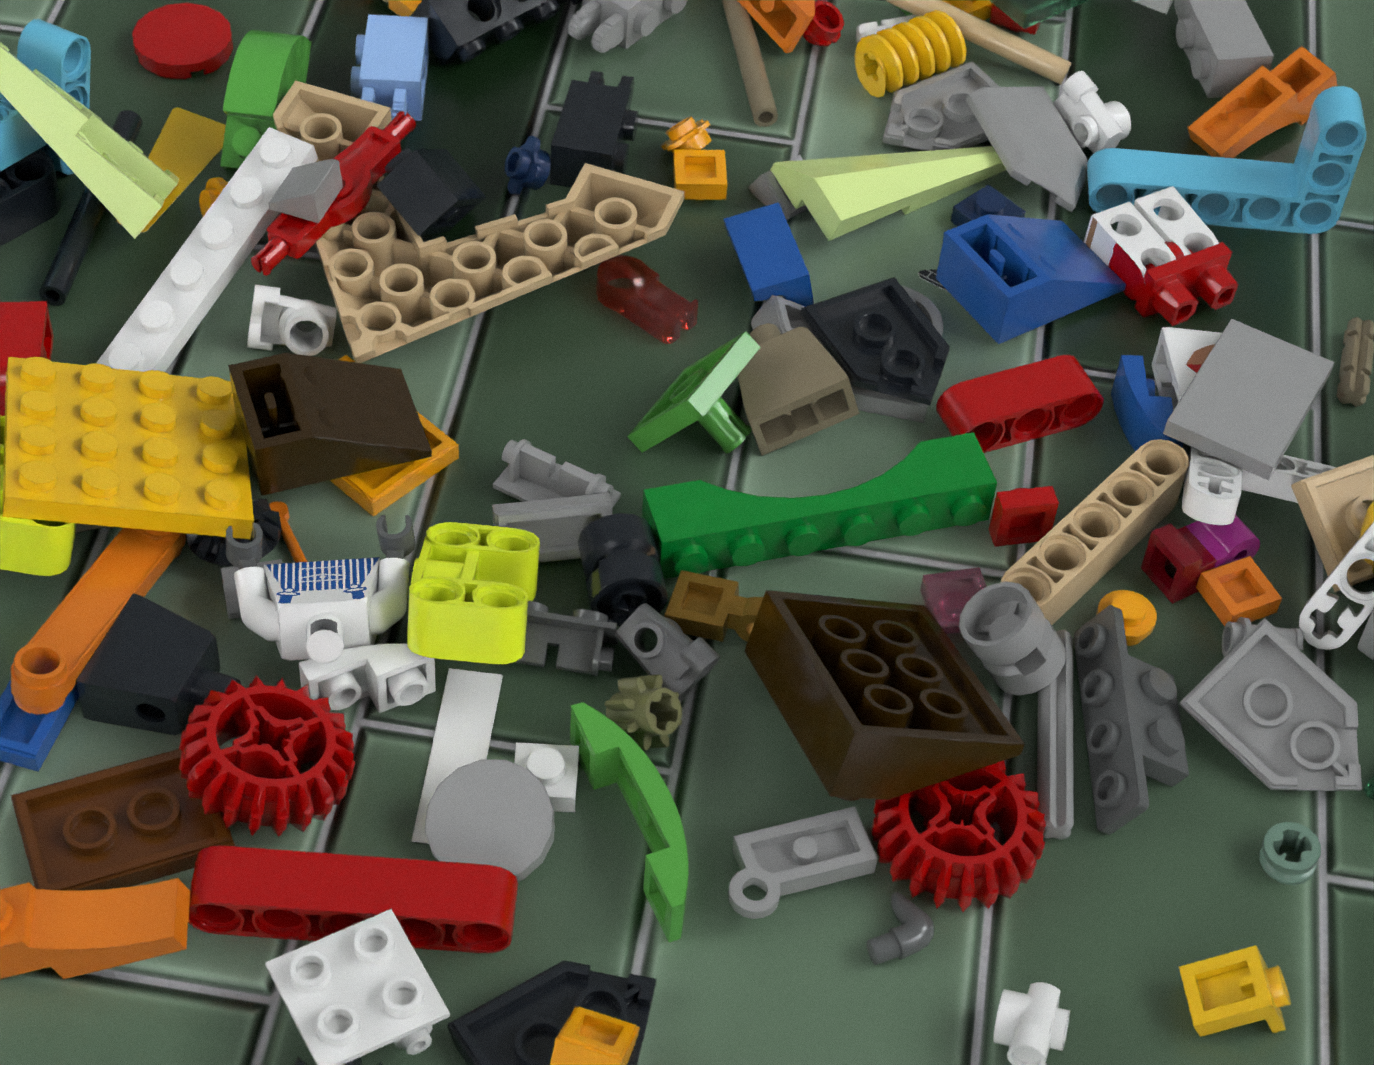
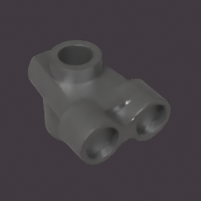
[615,603,721,702]

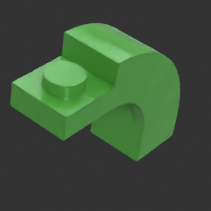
[220,30,311,171]

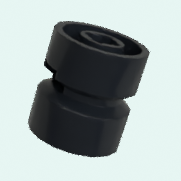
[578,513,668,627]

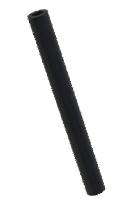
[39,110,143,306]

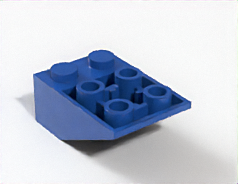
[936,214,1126,344]

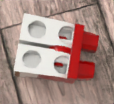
[1084,186,1238,326]

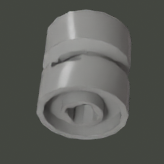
[959,581,1066,696]

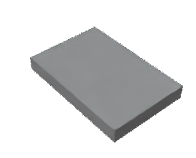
[1163,319,1334,481]

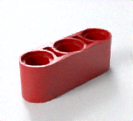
[936,355,1104,453]

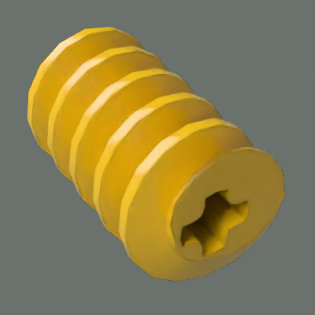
[855,10,967,98]

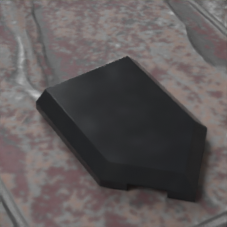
[800,277,950,406]
[448,960,657,1065]

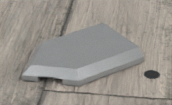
[883,61,1000,151]
[966,86,1088,212]
[1179,618,1362,791]

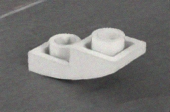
[299,644,436,713]

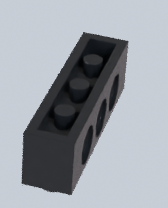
[410,0,582,66]

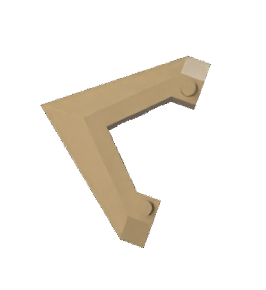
[273,80,685,363]

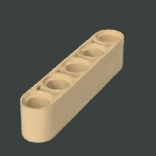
[1000,439,1189,625]

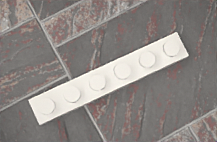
[97,127,318,372]

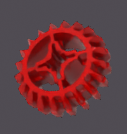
[179,675,355,838]
[871,761,1046,912]

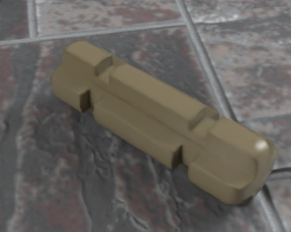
[1337,317,1374,407]

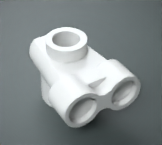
[1053,71,1131,153]
[247,284,337,356]
[993,982,1070,1065]

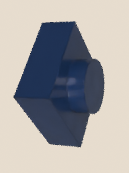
[951,184,1026,226]

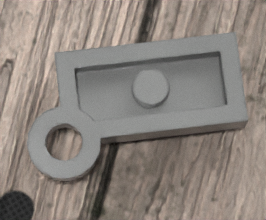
[728,806,877,919]

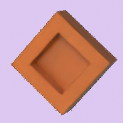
[1196,556,1282,626]

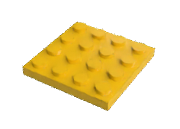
[2,357,254,539]

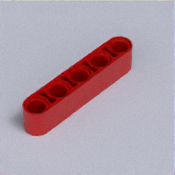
[188,846,518,953]

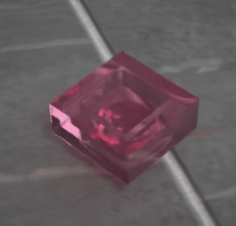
[920,567,987,634]

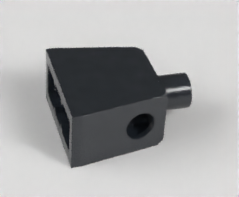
[76,593,241,735]

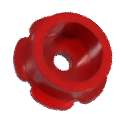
[803,0,844,47]

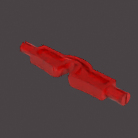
[251,111,416,276]

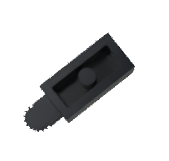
[550,71,639,188]
[376,148,486,236]

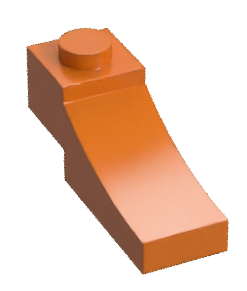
[1188,46,1337,158]
[0,878,190,979]

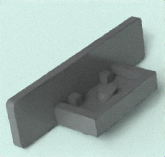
[1073,605,1189,835]

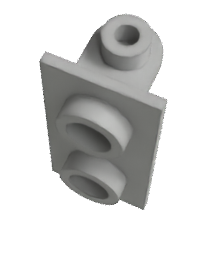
[493,439,621,508]

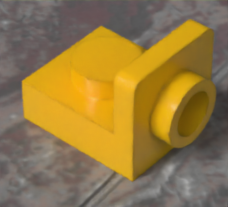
[1179,945,1291,1037]

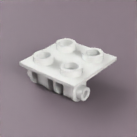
[265,909,450,1065]

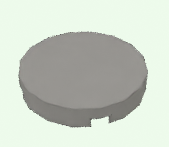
[425,759,555,882]

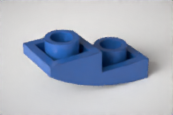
[1111,355,1183,451]

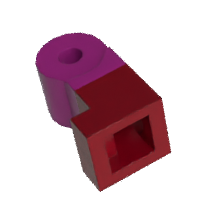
[1141,514,1260,604]

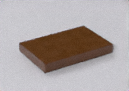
[11,749,235,890]

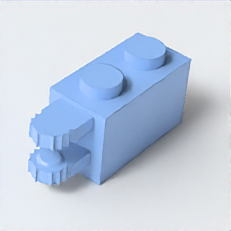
[351,14,429,121]

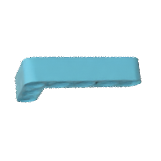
[1087,86,1366,234]

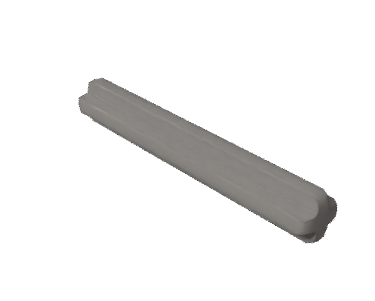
[1037,630,1074,840]

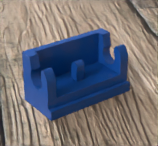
[724,202,814,307]

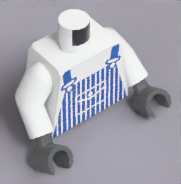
[226,515,416,664]

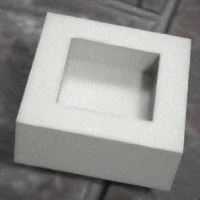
[514,742,579,812]

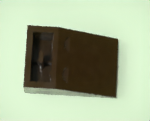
[228,353,432,496]

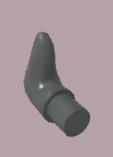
[866,891,934,965]

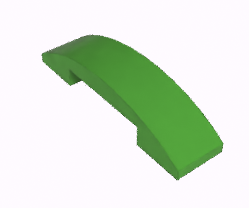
[570,702,689,943]

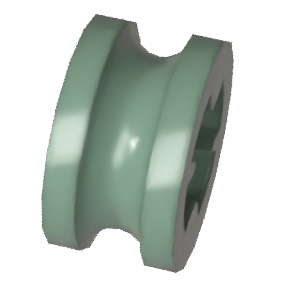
[1260,822,1321,885]

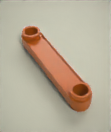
[11,528,186,715]

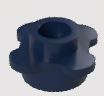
[504,136,551,195]

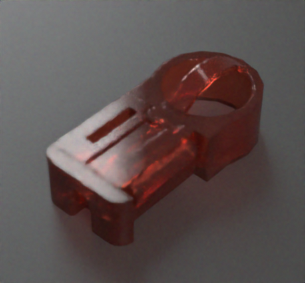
[596,255,699,344]

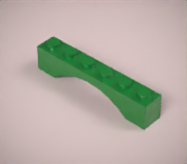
[642,432,997,579]

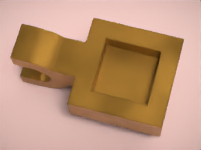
[665,570,763,642]

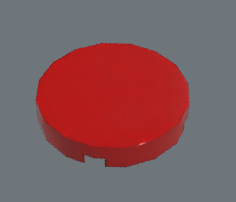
[132,3,233,80]

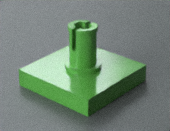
[627,331,761,454]

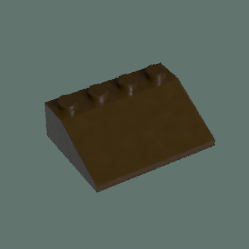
[744,590,1025,801]

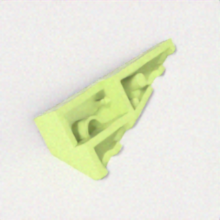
[0,42,179,239]
[771,146,1006,241]

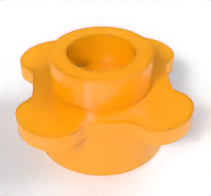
[661,116,712,154]

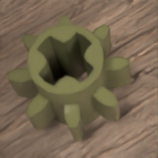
[605,674,682,751]

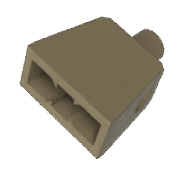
[737,323,859,456]

